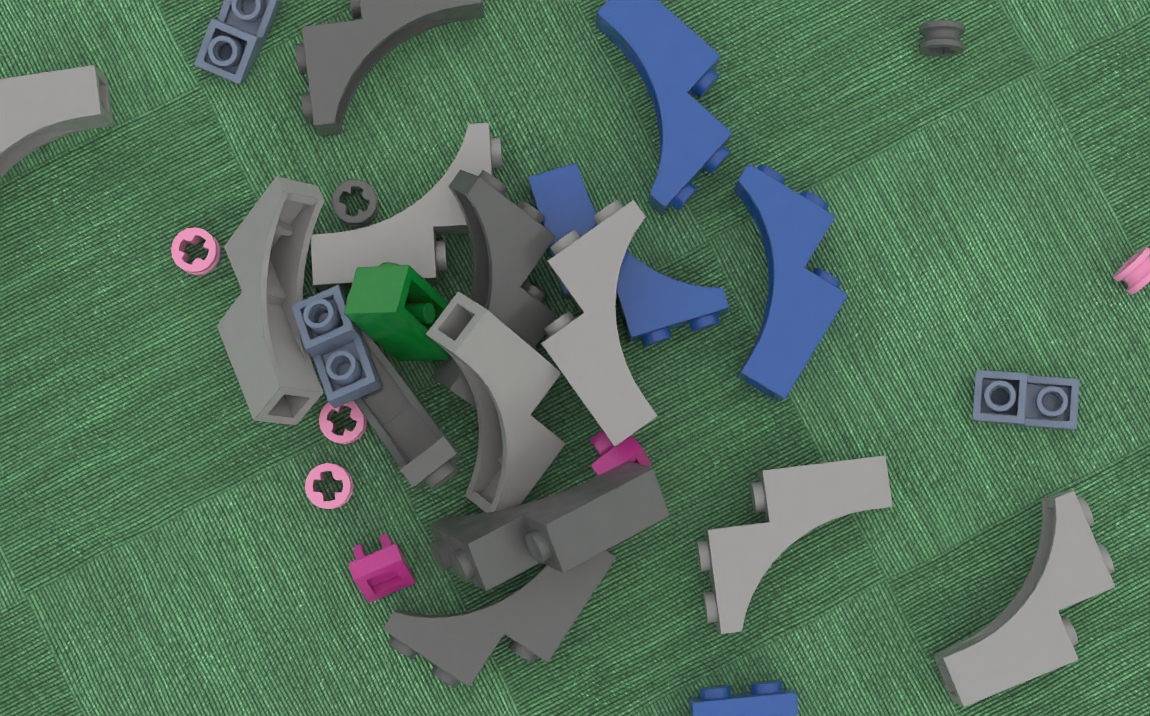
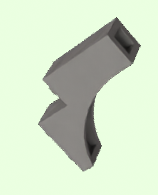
[0,65,114,179]
[311,123,502,292]
[216,176,325,425]
[541,199,657,446]
[426,291,566,513]
[696,455,893,634]
[932,490,1115,707]

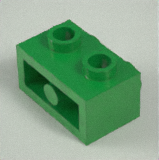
[344,262,450,361]

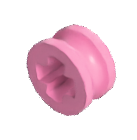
[171,227,221,276]
[1113,246,1150,295]
[319,401,367,444]
[305,463,354,509]

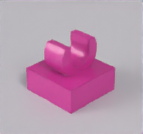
[590,430,651,476]
[348,533,416,603]

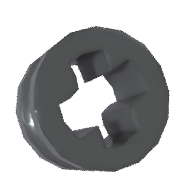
[919,20,965,57]
[332,179,380,228]

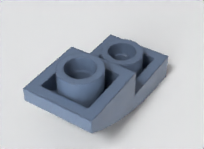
[194,0,282,85]
[291,285,382,408]
[972,370,1080,431]

